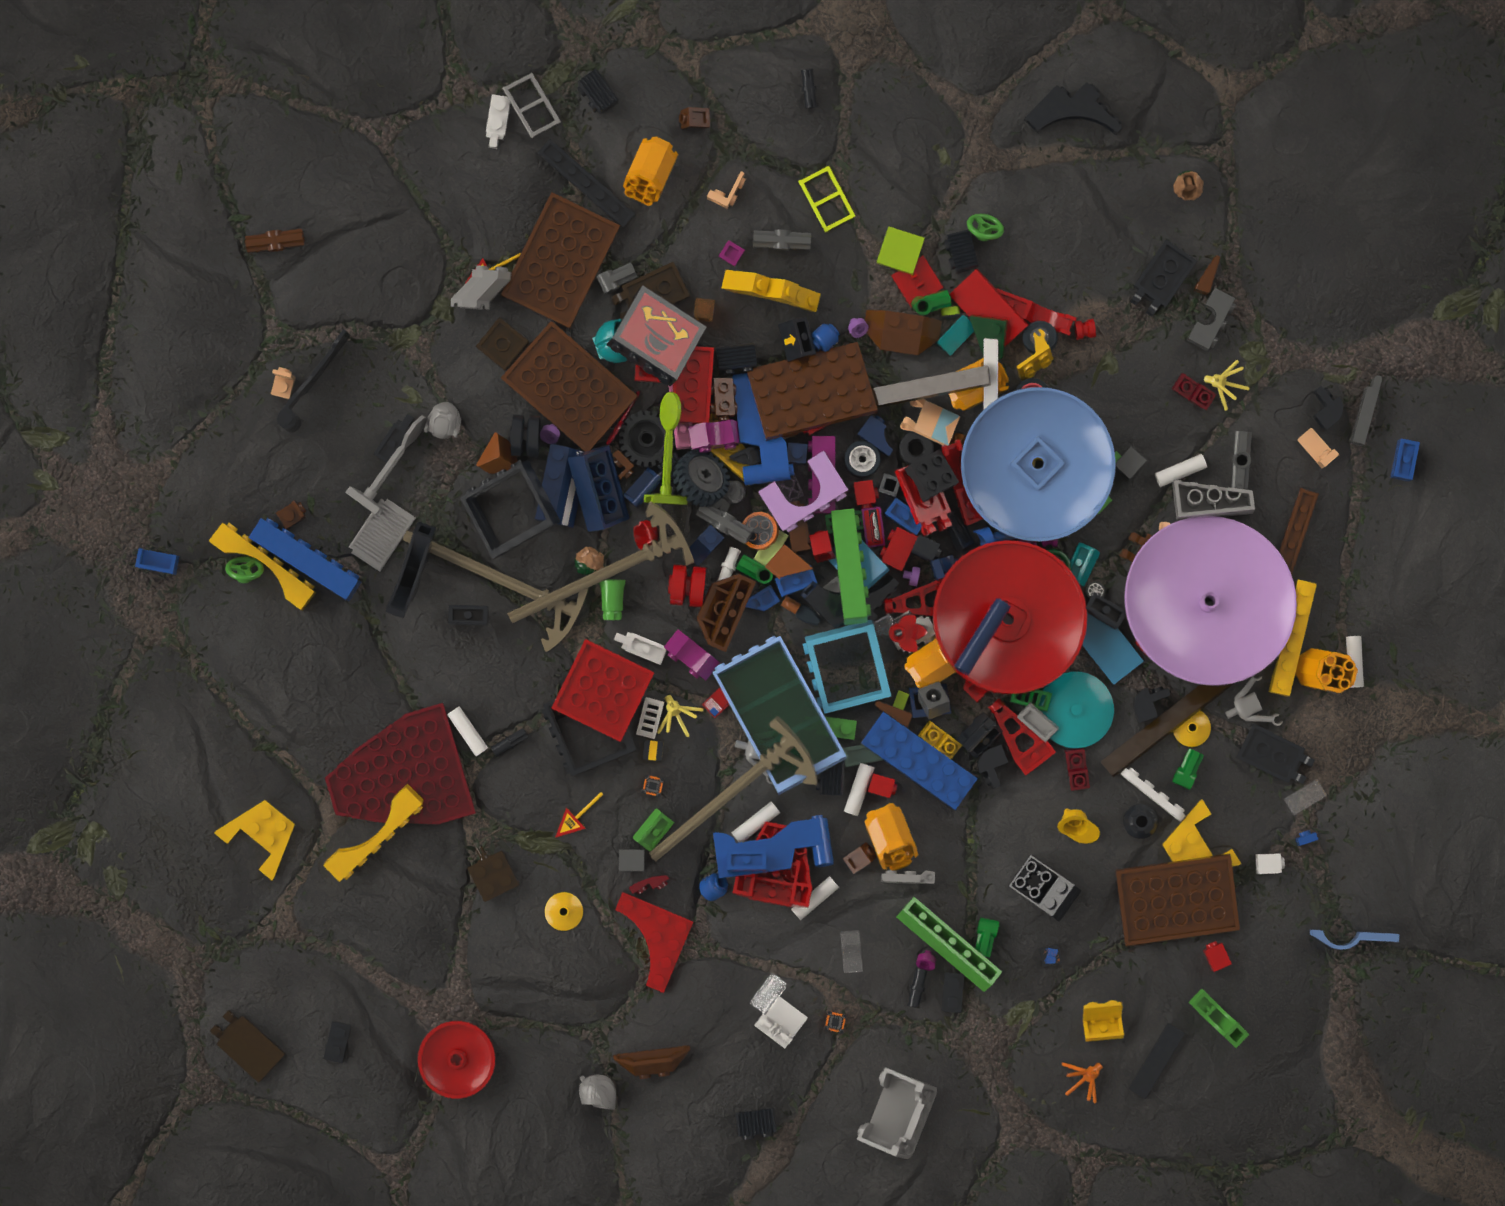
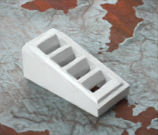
[636,697,664,739]

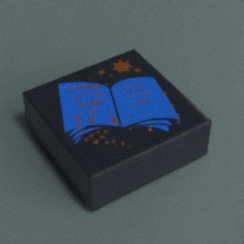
[1039,944,1062,967]

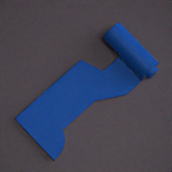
[733,373,794,486]
[713,815,834,879]

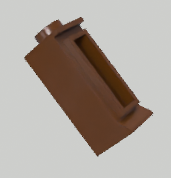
[789,501,811,553]

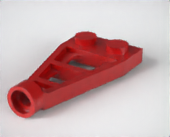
[883,579,943,616]
[988,698,1056,776]

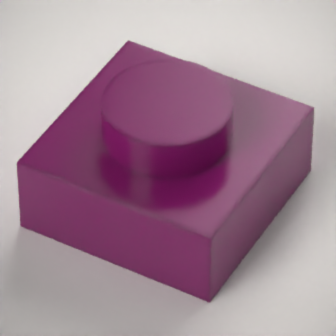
[719,240,745,267]

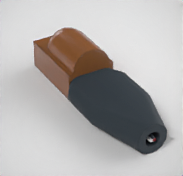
[781,595,821,626]

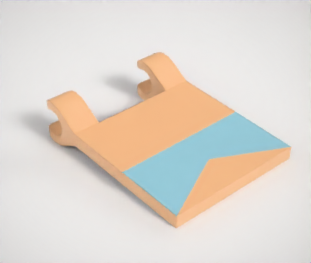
[900,399,960,446]

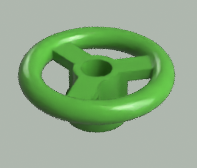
[967,214,1004,241]
[225,557,264,583]

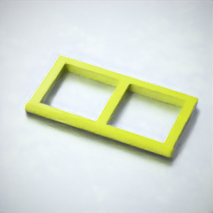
[798,166,855,233]

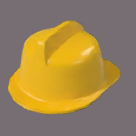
[1057,808,1100,844]

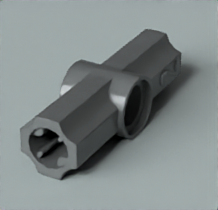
[753,230,811,251]
[1231,431,1252,490]
[696,505,754,545]

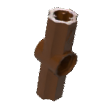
[245,229,305,253]

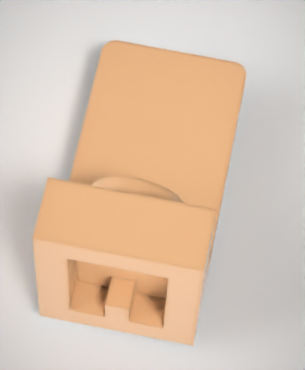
[707,171,746,209]
[271,367,296,399]
[1297,428,1339,468]

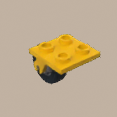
[1016,321,1058,381]

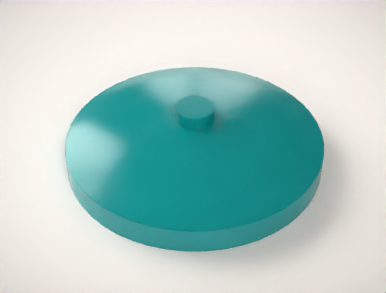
[1039,672,1114,748]

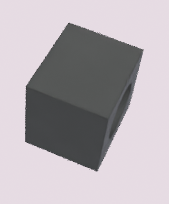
[1115,447,1147,480]
[918,681,950,720]
[619,849,645,871]

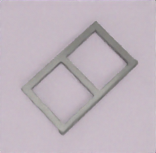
[502,73,561,138]

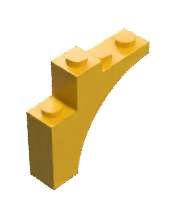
[721,270,820,312]

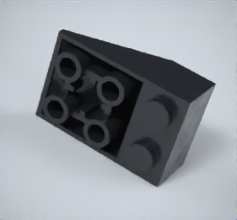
[1009,855,1081,922]

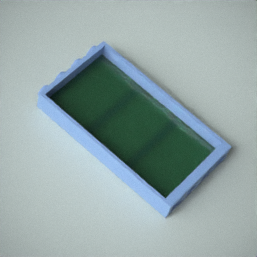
[713,636,847,795]

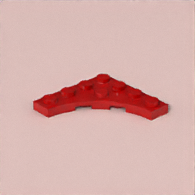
[615,892,693,993]

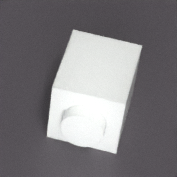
[1255,853,1285,874]

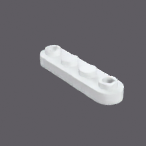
[1121,767,1185,822]

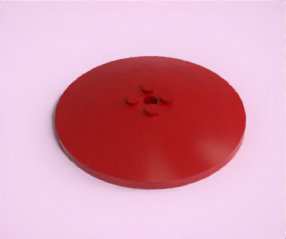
[933,540,1087,694]

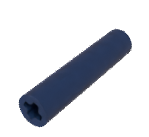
[954,598,1011,676]

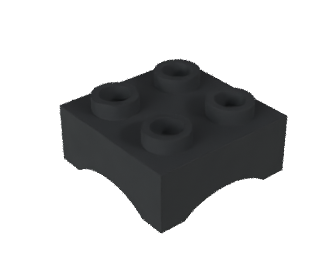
[905,449,959,502]

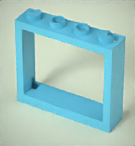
[803,620,891,714]

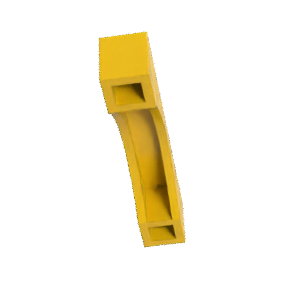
[209,523,316,611]
[1268,579,1317,696]
[323,784,424,882]

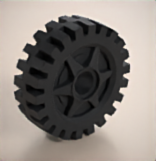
[619,410,675,468]

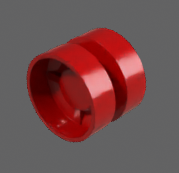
[668,564,706,607]

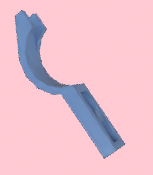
[1310,930,1399,950]

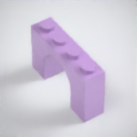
[758,451,848,532]

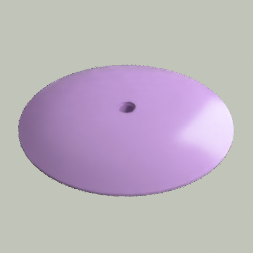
[1124,516,1297,685]

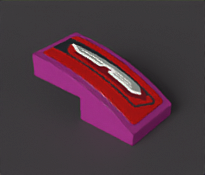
[861,507,885,548]

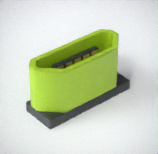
[941,306,960,318]

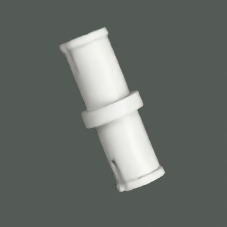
[717,547,741,581]

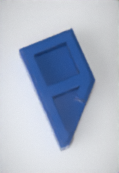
[745,585,780,611]

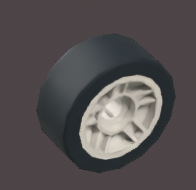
[844,441,881,478]

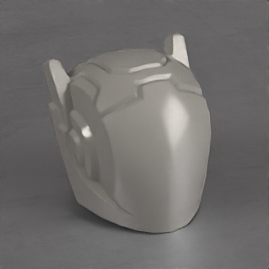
[424,402,461,439]
[579,1074,616,1110]

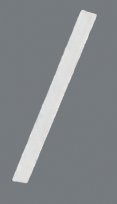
[984,339,998,409]

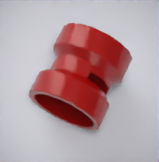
[1074,319,1096,340]

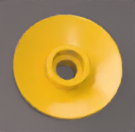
[1173,711,1211,747]
[545,892,583,931]

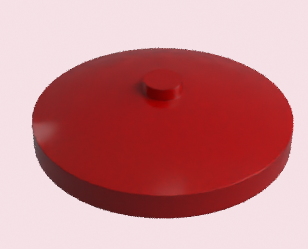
[418,1021,496,1099]

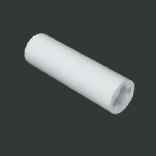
[1154,454,1207,487]
[1346,636,1364,688]
[447,706,488,756]
[844,763,874,816]
[731,801,780,843]
[791,876,839,920]

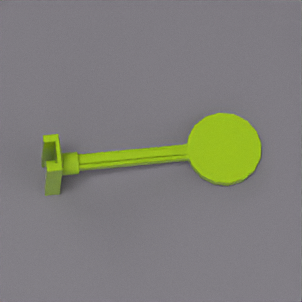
[644,392,687,505]

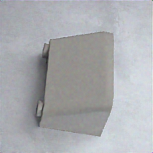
[857,1067,937,1159]

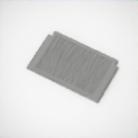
[349,499,416,572]

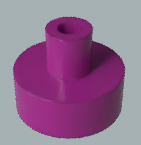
[916,950,936,971]

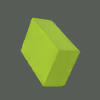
[893,690,909,710]

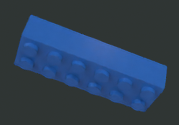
[248,518,362,601]
[860,712,978,810]

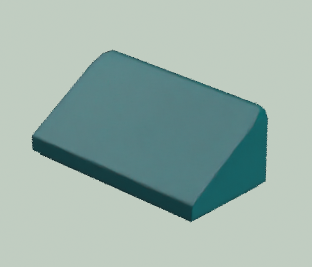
[937,314,974,356]
[1070,542,1100,586]

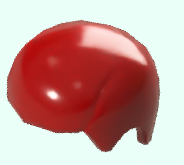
[633,520,659,550]

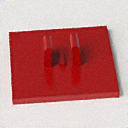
[891,255,944,308]

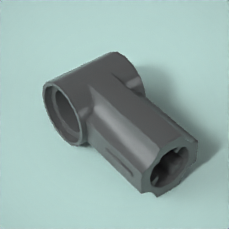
[597,262,638,294]

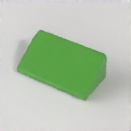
[633,808,674,852]

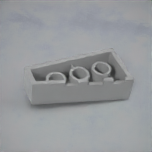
[1172,480,1255,521]

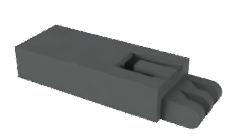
[1349,375,1382,446]

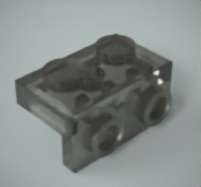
[662,501,693,538]

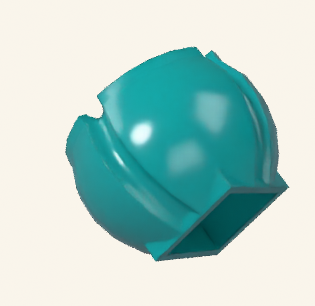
[592,319,627,363]

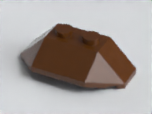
[865,310,942,356]
[697,574,756,652]
[613,1045,690,1079]

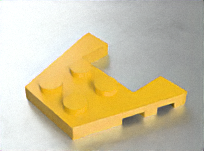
[1162,799,1241,867]
[214,800,295,880]

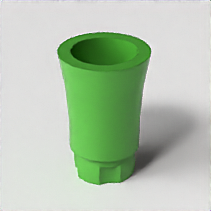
[599,579,626,620]

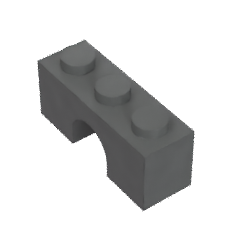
[1187,288,1236,351]

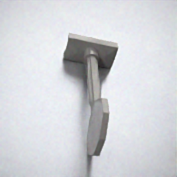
[345,415,427,516]

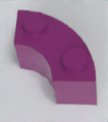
[688,420,743,453]
[664,630,720,681]

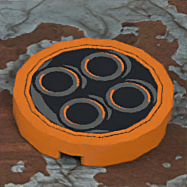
[742,512,779,550]

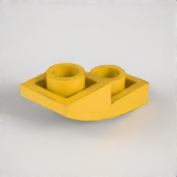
[918,720,962,759]

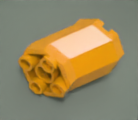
[623,137,678,206]
[949,358,1009,411]
[904,639,956,689]
[1295,648,1358,693]
[864,803,918,871]

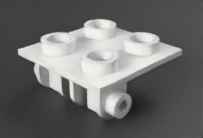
[754,995,808,1048]

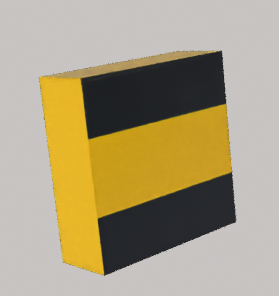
[643,740,664,761]

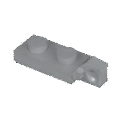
[881,870,935,884]

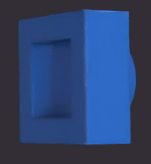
[1295,830,1318,846]

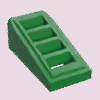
[1010,689,1052,712]

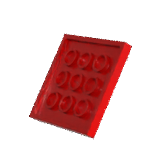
[552,639,654,742]

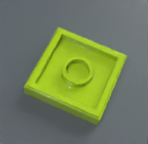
[877,226,925,275]

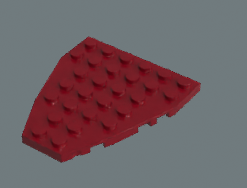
[325,703,476,824]

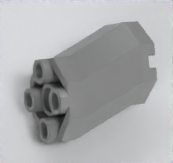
[450,266,511,310]

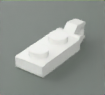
[486,94,511,149]
[614,632,667,665]

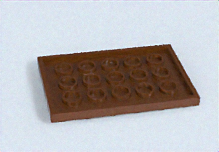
[501,192,620,329]
[501,321,638,452]
[747,342,878,441]
[1115,854,1240,946]

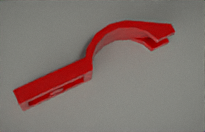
[997,289,1077,336]
[941,439,983,526]

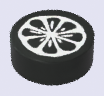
[1086,581,1105,598]

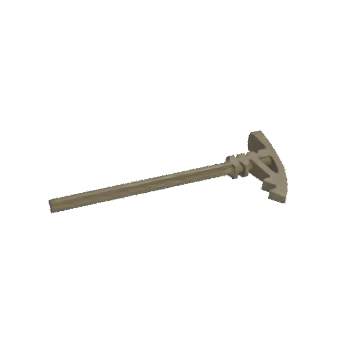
[508,502,694,623]
[403,530,589,652]
[649,716,818,861]

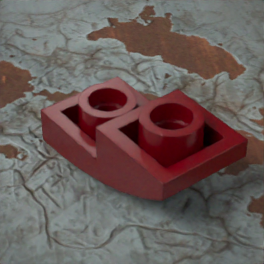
[1172,373,1217,411]
[1065,747,1090,791]
[629,875,669,895]

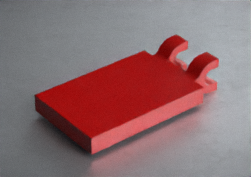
[895,466,952,537]

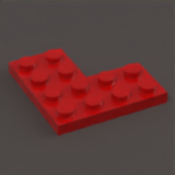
[635,346,714,424]

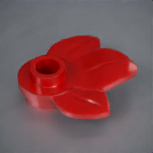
[889,615,927,652]

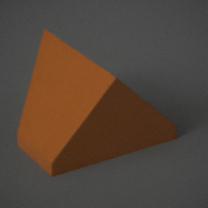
[476,432,518,474]
[765,544,813,579]

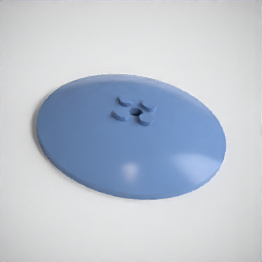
[961,387,1116,541]

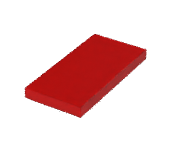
[949,269,1028,347]

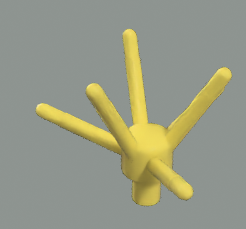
[1204,360,1250,410]
[657,695,704,737]

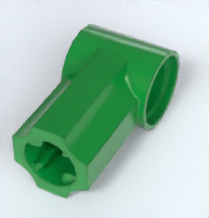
[911,290,951,315]
[736,555,774,585]
[1172,748,1204,790]
[975,917,999,958]

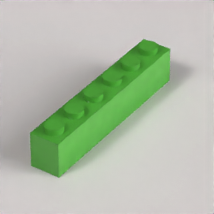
[831,508,871,625]
[896,897,1002,992]

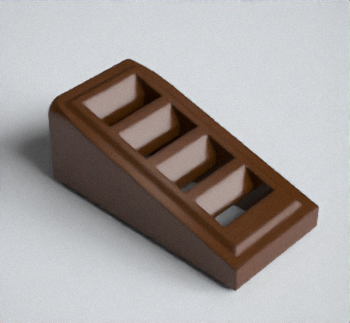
[1193,255,1220,295]
[875,701,912,728]

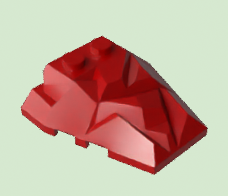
[733,822,812,908]

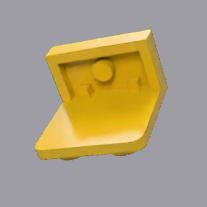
[1083,1000,1124,1042]

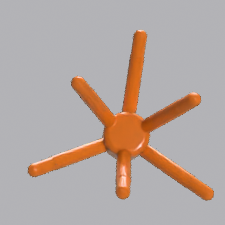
[1062,1062,1103,1103]

